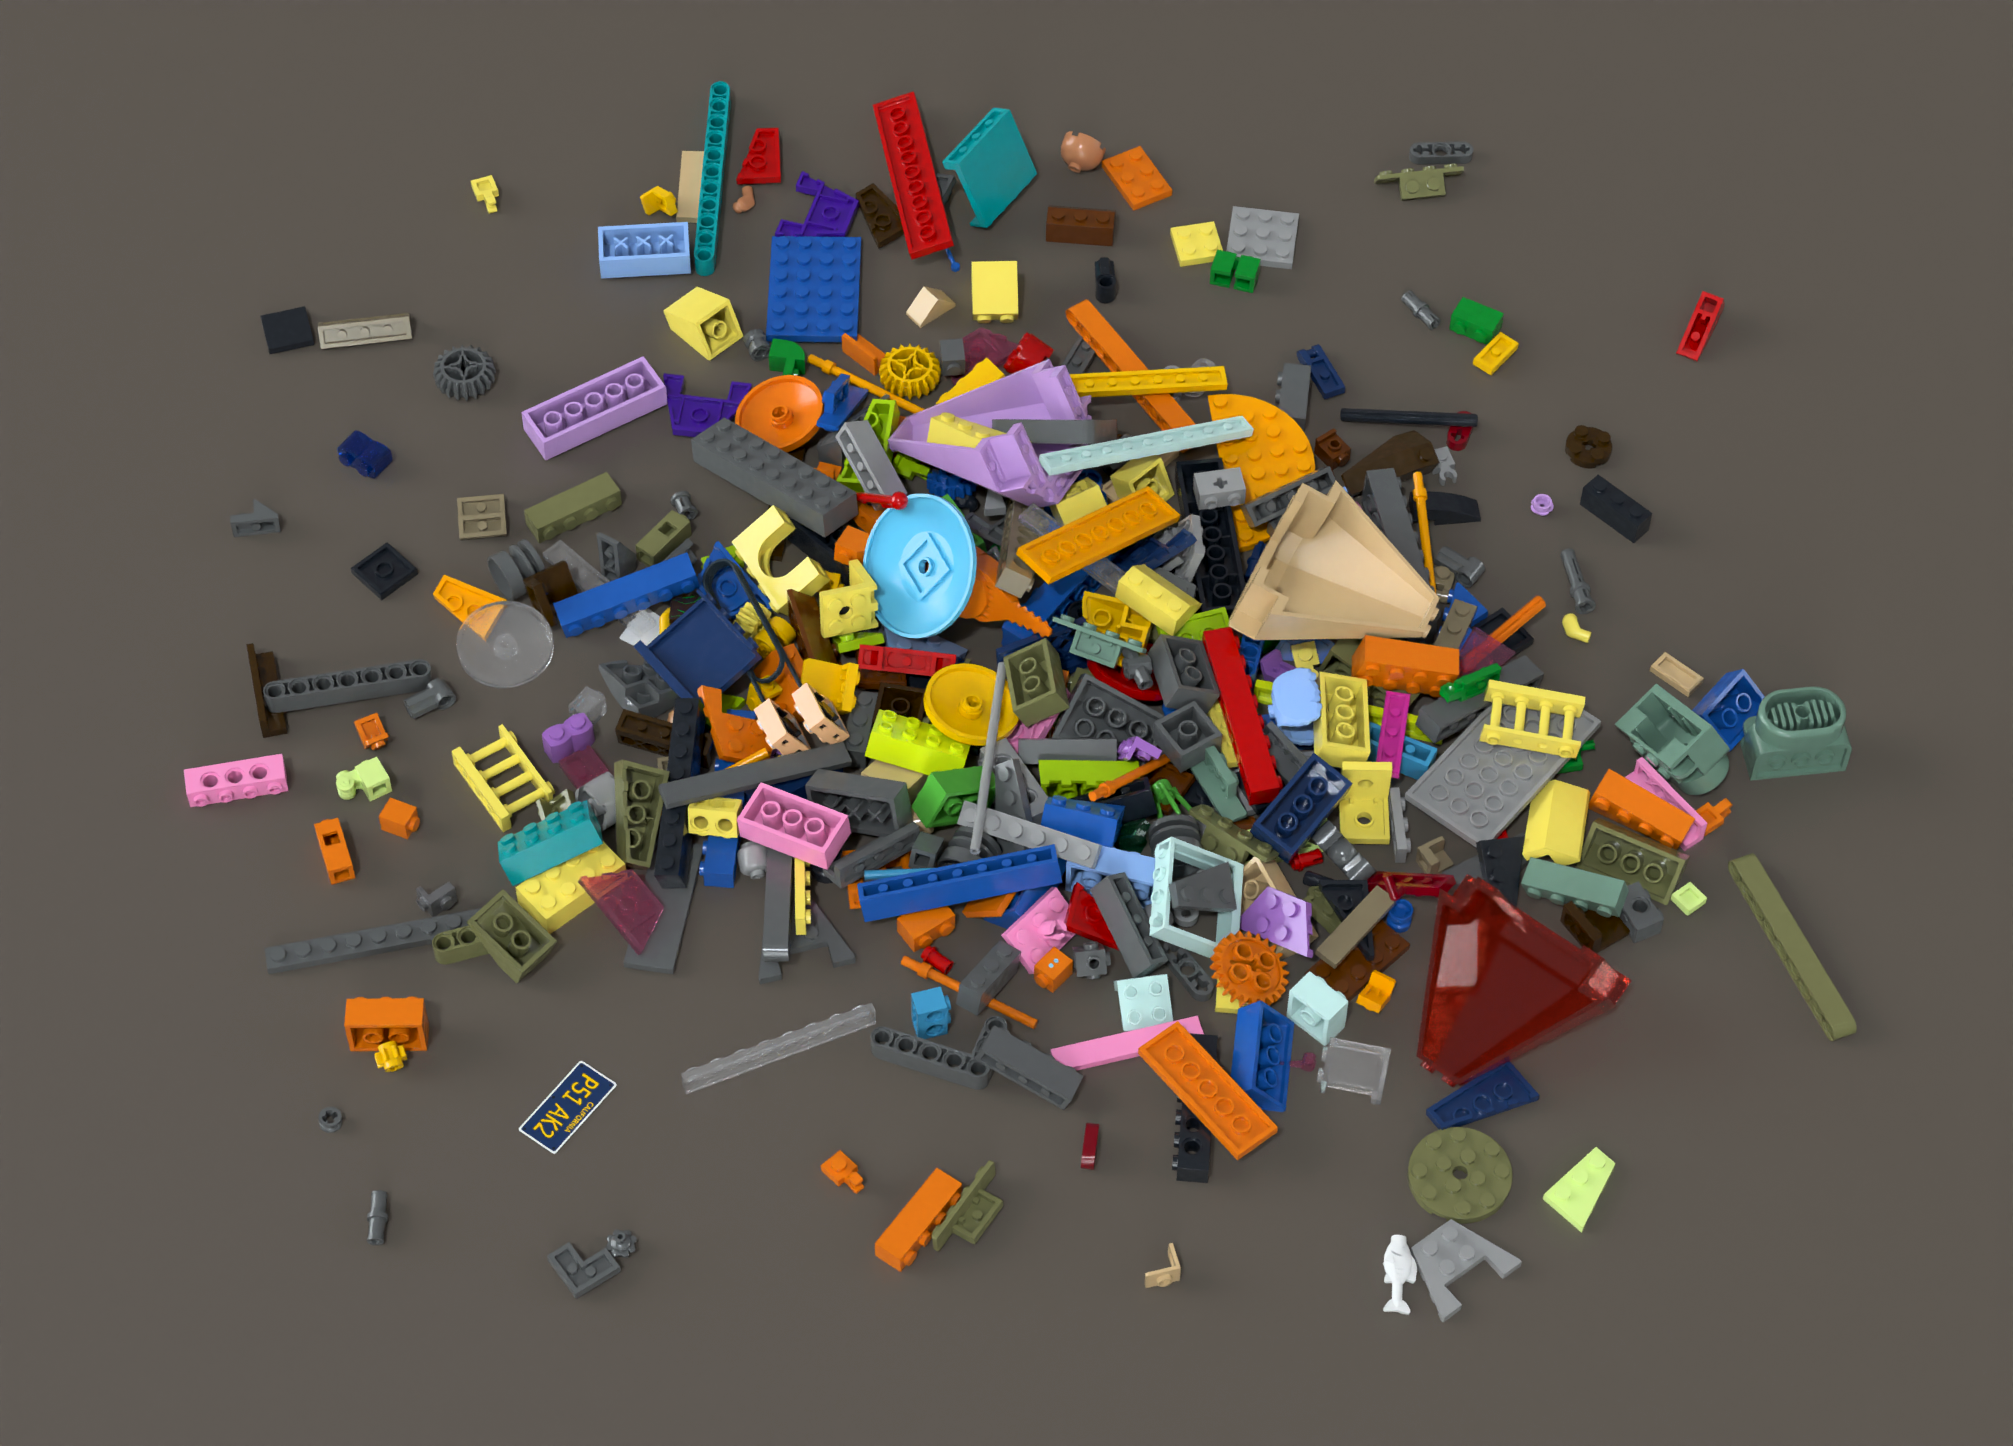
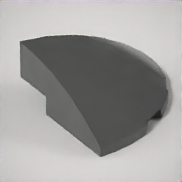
[599,660,679,718]

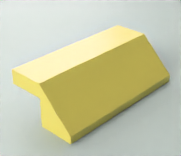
[1522,780,1590,866]

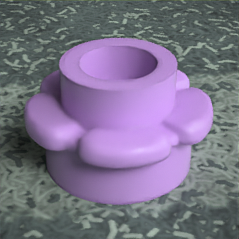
[1531,494,1554,516]

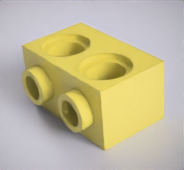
[688,797,742,838]

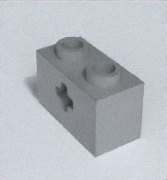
[1193,467,1246,510]

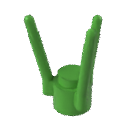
[1151,779,1197,820]

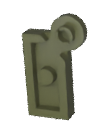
[1303,886,1341,934]

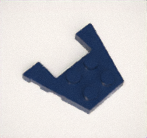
[1111,528,1197,575]

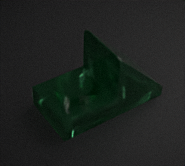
[1114,819,1150,854]

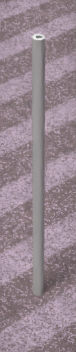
[970,662,1006,855]

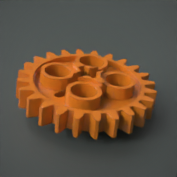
[1210,931,1289,1007]

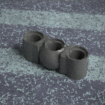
[1311,820,1376,880]

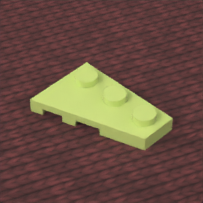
[1543,1147,1615,1233]

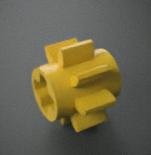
[374,1041,407,1072]

